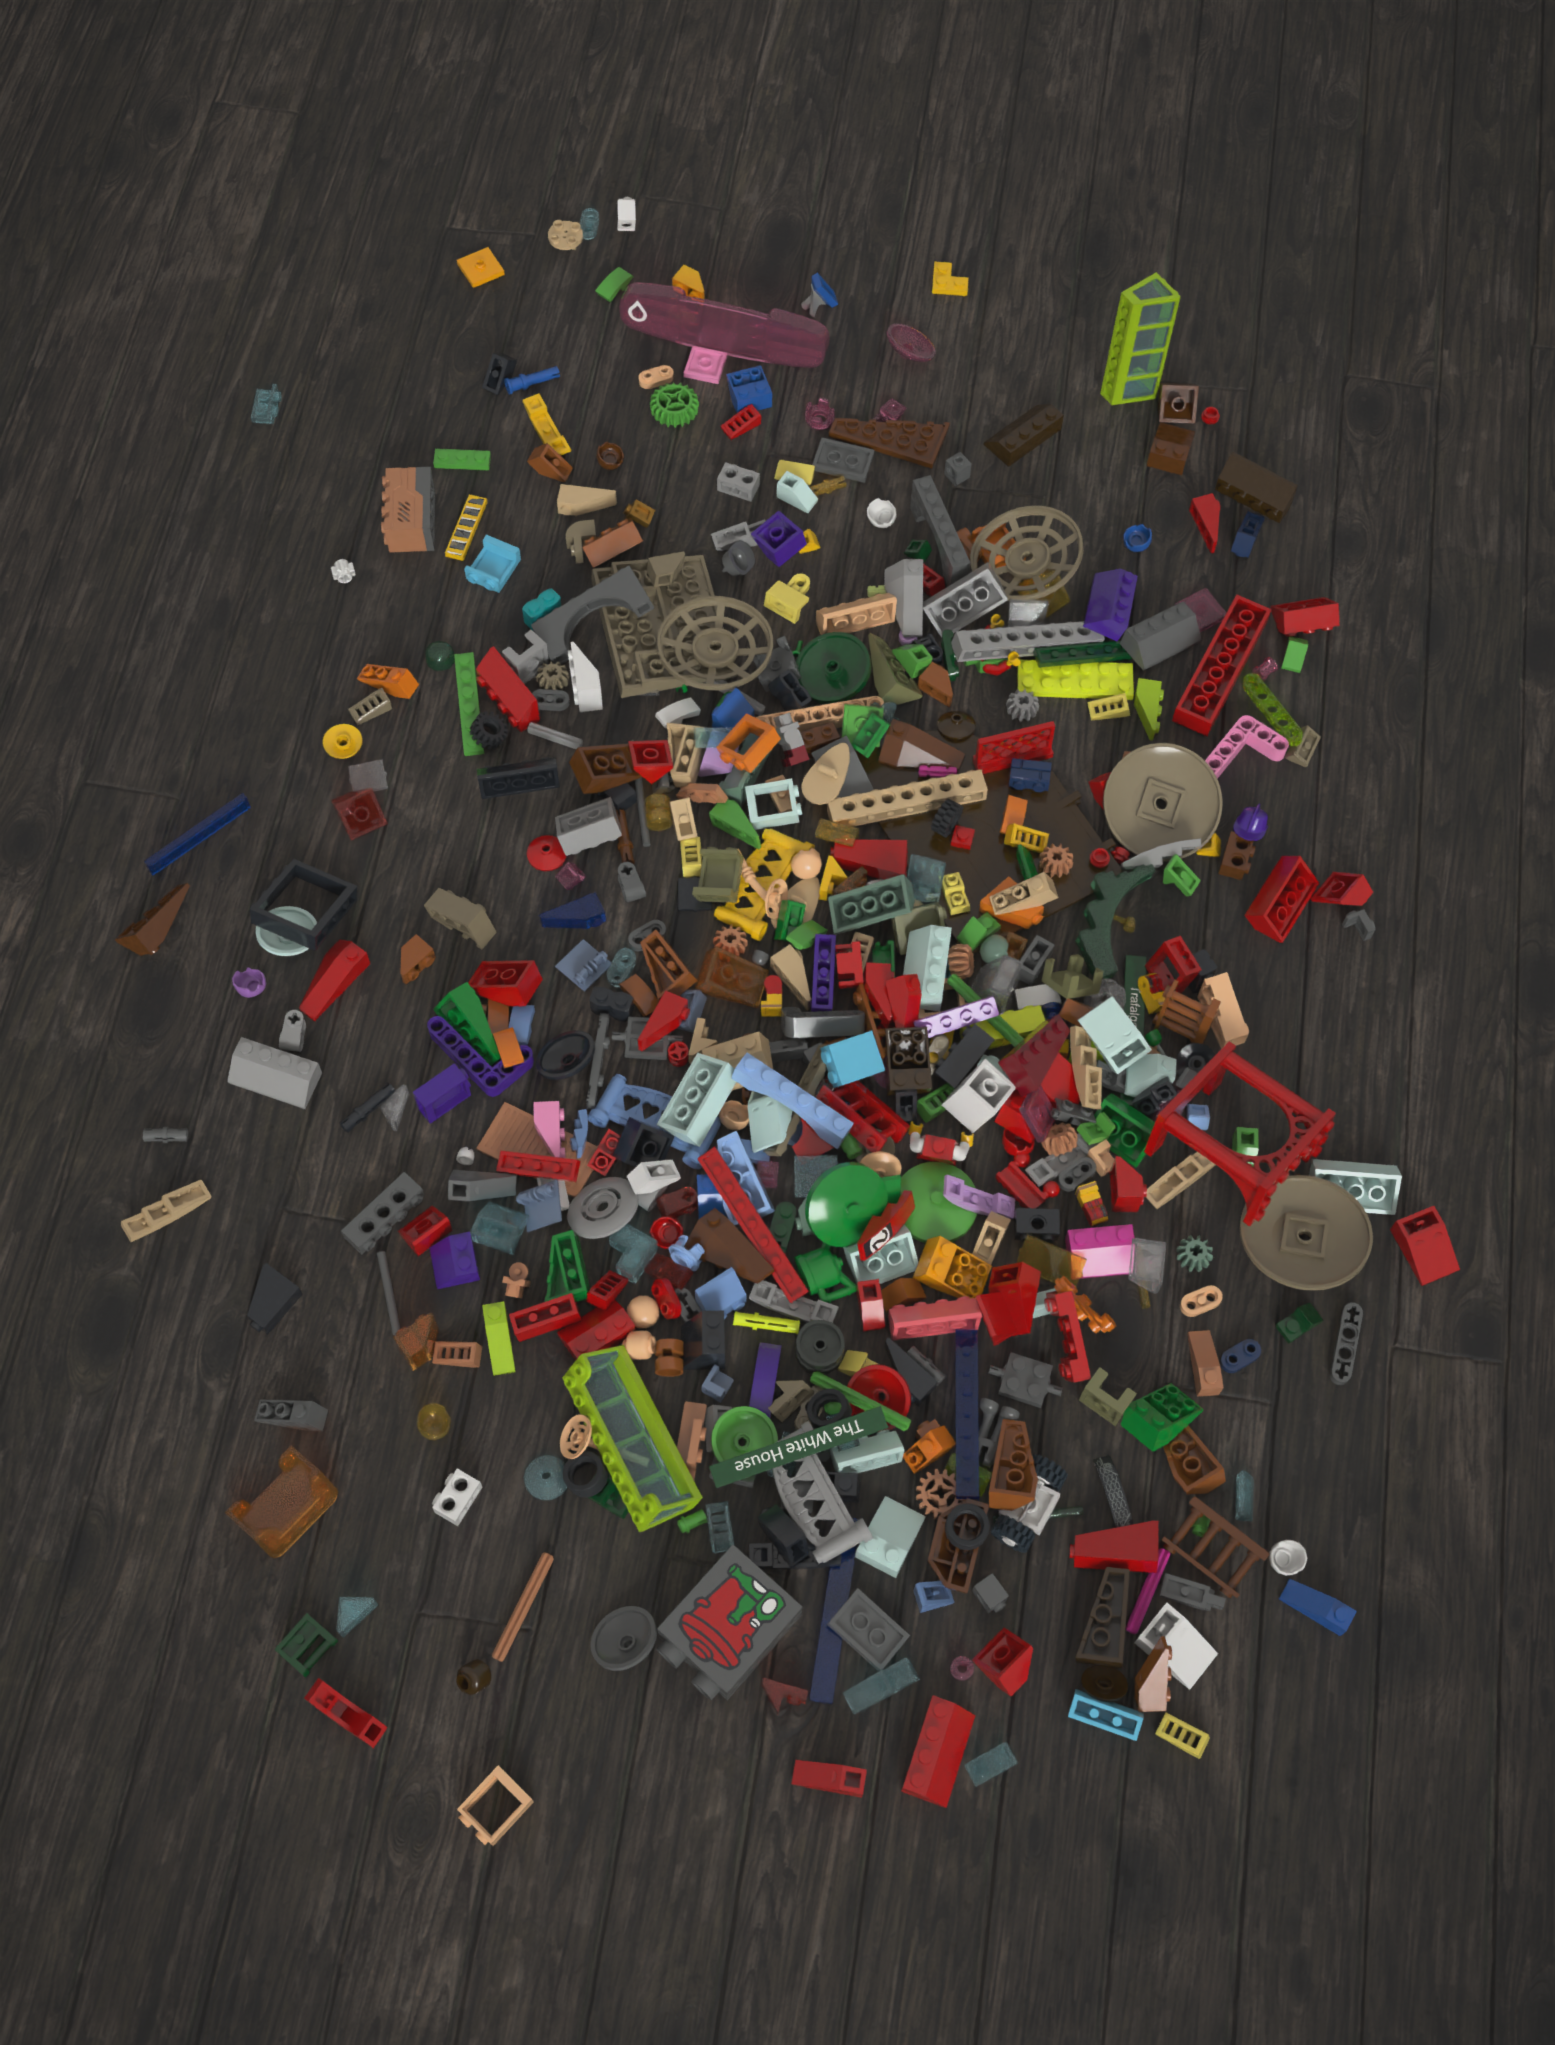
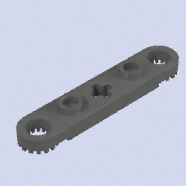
[586,1013,610,1110]

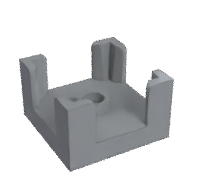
[502,630,549,684]

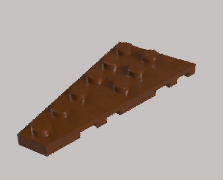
[829,418,950,469]

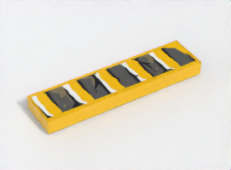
[445,494,487,561]

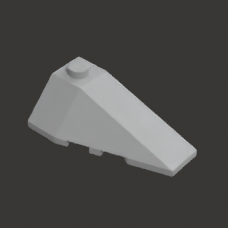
[884,559,923,637]

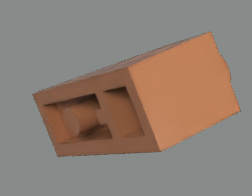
[1187,1330,1223,1397]

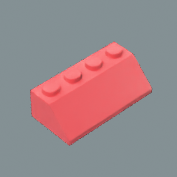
[888,1296,982,1341]

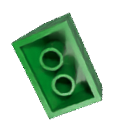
[1094,1093,1155,1168]

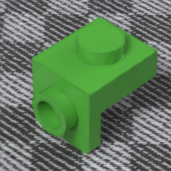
[1077,1112,1115,1145]

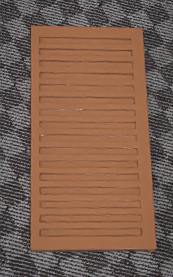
[476,1102,598,1197]

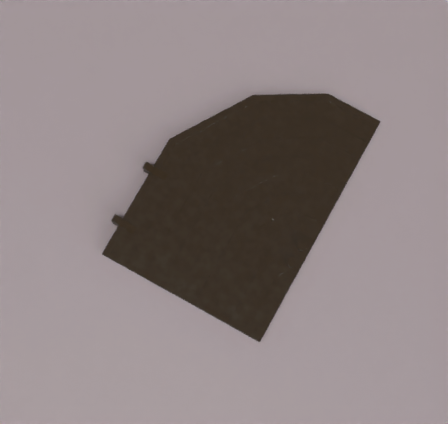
[854,730,1126,954]

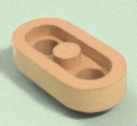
[639,365,674,389]
[1180,1285,1222,1317]

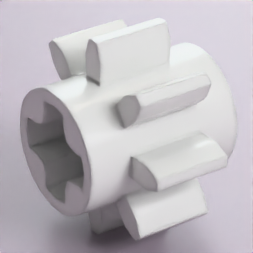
[331,559,355,583]

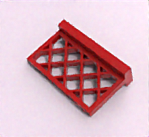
[972,721,1055,774]

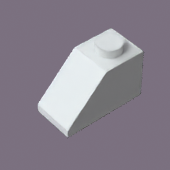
[627,1160,681,1194]

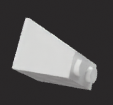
[942,1059,1016,1133]

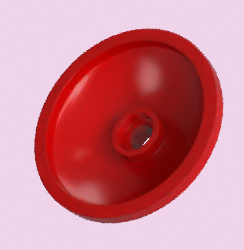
[847,1364,911,1432]

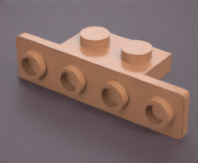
[677,1401,707,1480]

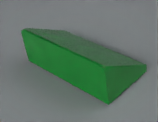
[1016,845,1038,881]
[774,900,806,943]

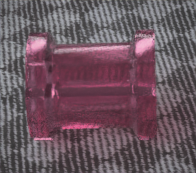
[1252,657,1278,682]

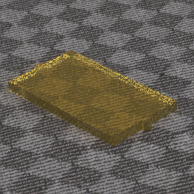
[1016,1234,1087,1287]

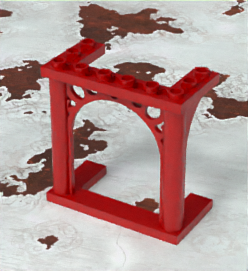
[1144,1041,1336,1226]

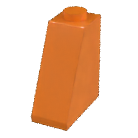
[979,877,1044,929]

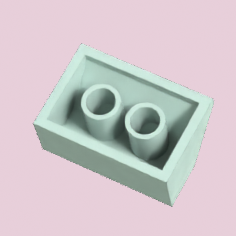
[843,1225,918,1284]
[830,1430,904,1473]

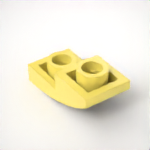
[939,872,970,915]

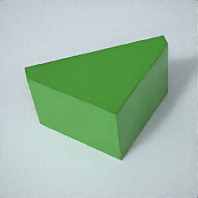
[1281,636,1308,673]

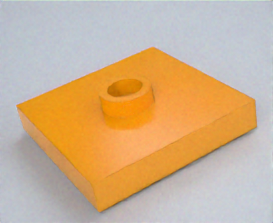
[457,247,505,288]

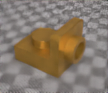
[623,499,655,528]

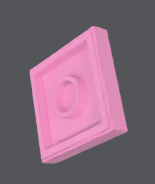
[684,346,727,384]

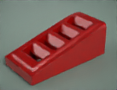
[721,404,761,440]
[923,563,945,597]
[587,1270,629,1311]

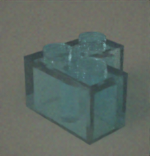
[609,1223,658,1284]

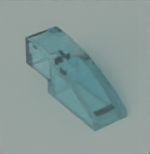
[843,1658,920,1714]

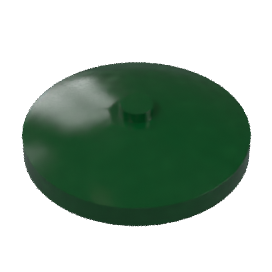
[796,632,871,704]

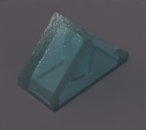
[337,1597,378,1637]

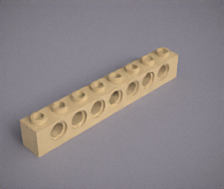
[827,770,988,831]

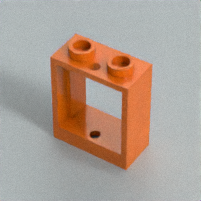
[716,713,781,773]

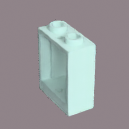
[745,779,802,830]

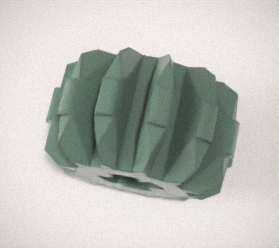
[1176,1235,1213,1272]

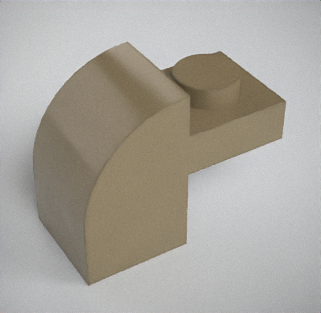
[566,520,596,563]

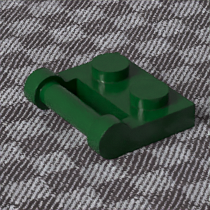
[274,1613,338,1678]

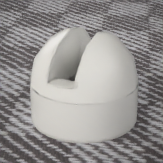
[456,1147,474,1165]

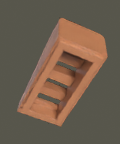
[432,1341,482,1368]

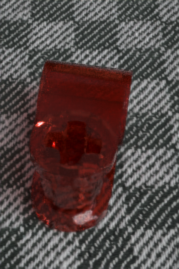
[656,1187,698,1219]

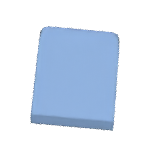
[1187,1104,1210,1130]

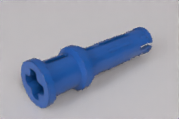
[504,366,560,395]

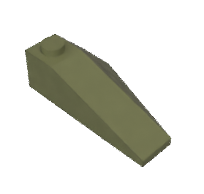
[868,633,923,705]

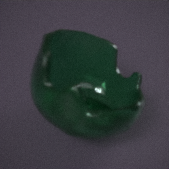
[425,641,455,671]

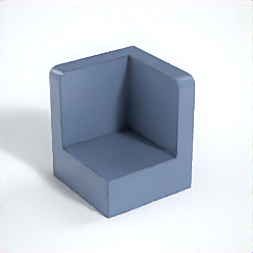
[702,1364,734,1403]

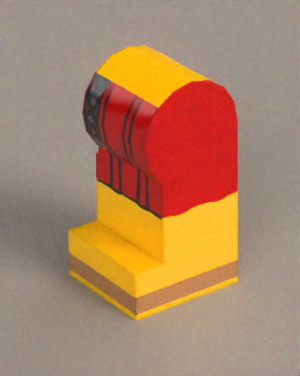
[1138,973,1174,1014]
[761,975,782,1017]
[1075,1181,1108,1226]

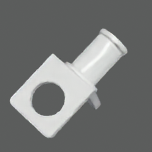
[617,197,636,231]

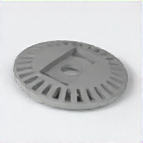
[567,1177,639,1239]

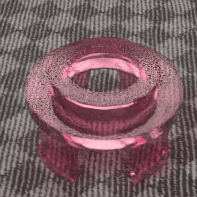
[805,397,835,430]

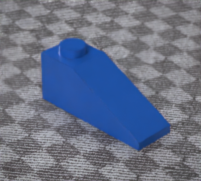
[1279,1579,1357,1636]

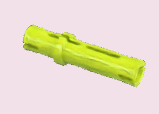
[733,1311,800,1334]

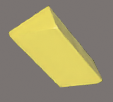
[775,460,815,485]

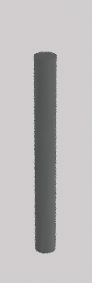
[634,777,651,847]
[377,1251,401,1335]

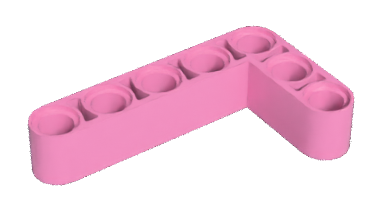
[1205,715,1289,779]

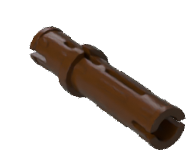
[616,810,635,864]

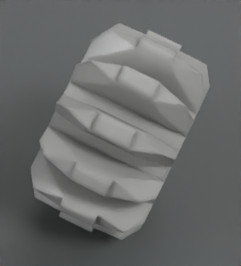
[1006,689,1039,722]

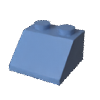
[695,1267,746,1319]

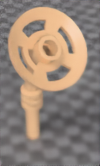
[737,849,788,919]
[560,1415,650,1468]

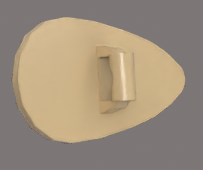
[802,743,850,805]
[771,876,820,929]

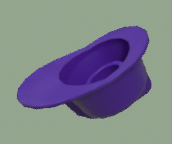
[1233,804,1268,841]

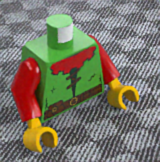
[963,614,1021,676]

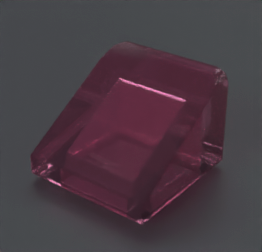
[555,862,586,890]
[757,1161,779,1188]

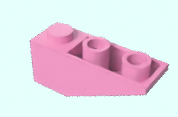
[534,1101,566,1158]

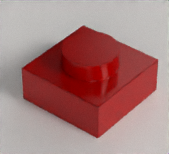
[951,825,975,850]

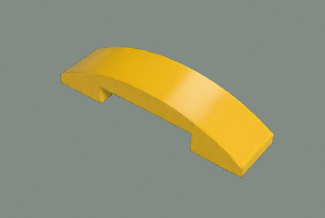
[523,393,571,456]

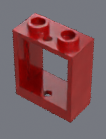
[1145,936,1202,993]

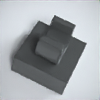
[652,773,675,796]

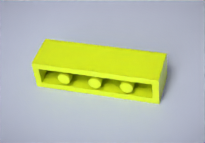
[959,1005,1045,1050]

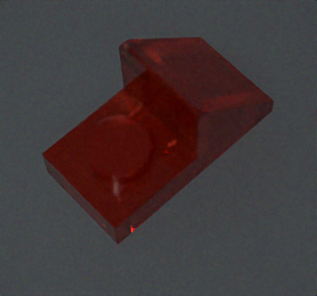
[762,1678,808,1715]

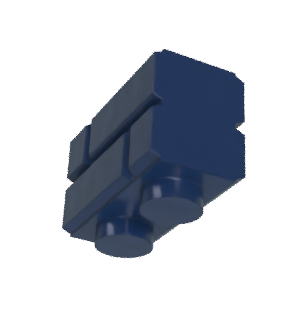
[1009,758,1052,792]

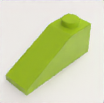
[482,1301,516,1376]

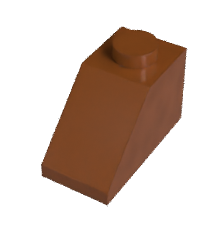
[527,443,573,482]
[918,662,953,707]

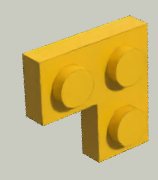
[932,262,968,296]

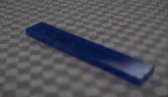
[144,793,251,876]

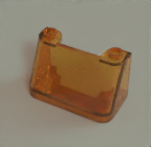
[225,1446,338,1558]

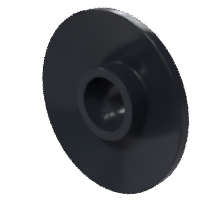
[1176,1043,1216,1076]

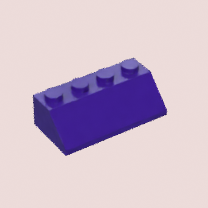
[1083,568,1138,641]

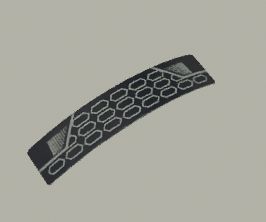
[1093,1455,1133,1528]

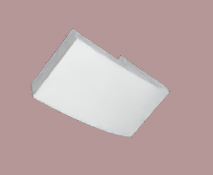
[655,698,701,728]
[1015,984,1062,1010]

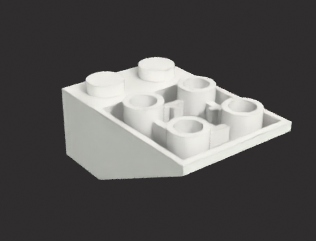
[568,642,603,712]
[1134,1603,1218,1690]

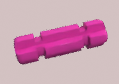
[918,765,957,778]

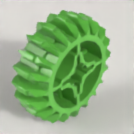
[650,382,699,428]

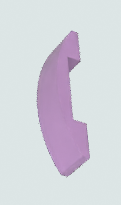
[943,1175,1015,1219]

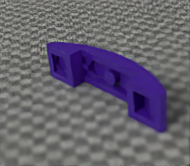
[749,1342,782,1418]

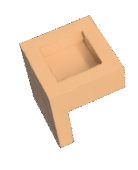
[1087,1139,1114,1177]

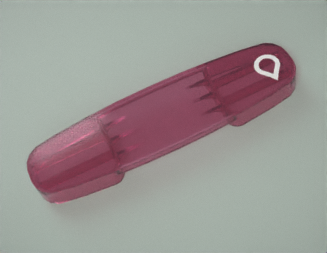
[620,282,830,368]

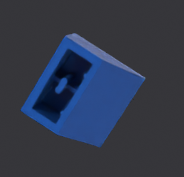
[726,365,772,413]
[712,688,755,734]

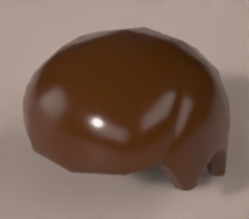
[596,442,624,470]

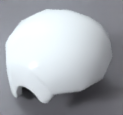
[867,498,897,528]
[1269,1540,1308,1576]

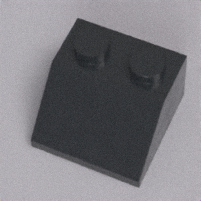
[612,1117,675,1167]

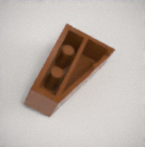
[582,518,643,568]
[640,930,698,1001]

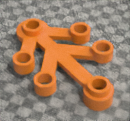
[1054,1276,1117,1333]

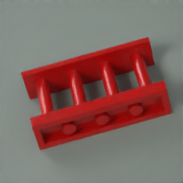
[816,1080,910,1152]

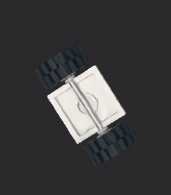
[990,1454,1068,1553]

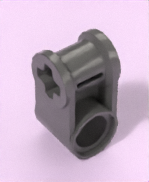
[618,862,646,903]

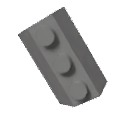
[555,797,622,856]

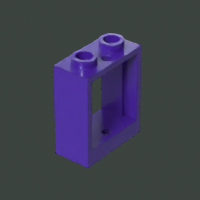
[413,1063,471,1124]

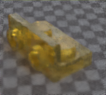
[815,818,859,847]

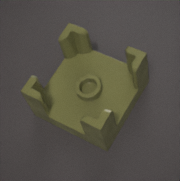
[1042,954,1104,999]
[1079,1367,1137,1427]

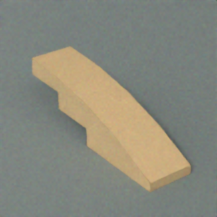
[1070,1026,1102,1110]
[1146,1152,1216,1209]
[121,1180,211,1242]

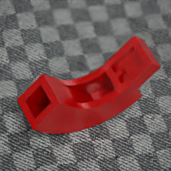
[304,1678,388,1748]

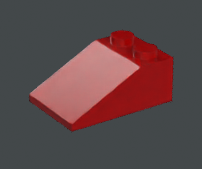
[468,960,543,1007]

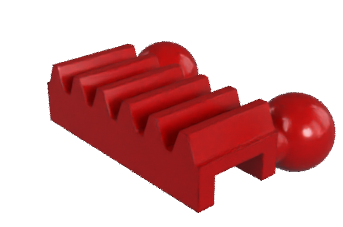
[996,1153,1060,1209]

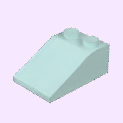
[855,1496,926,1578]

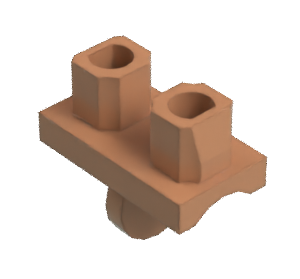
[502,1262,531,1298]

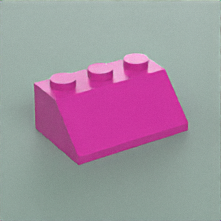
[1065,1224,1136,1279]

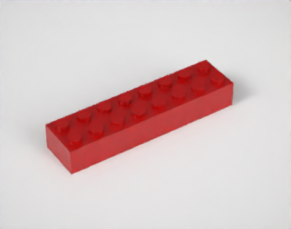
[1172,594,1272,736]

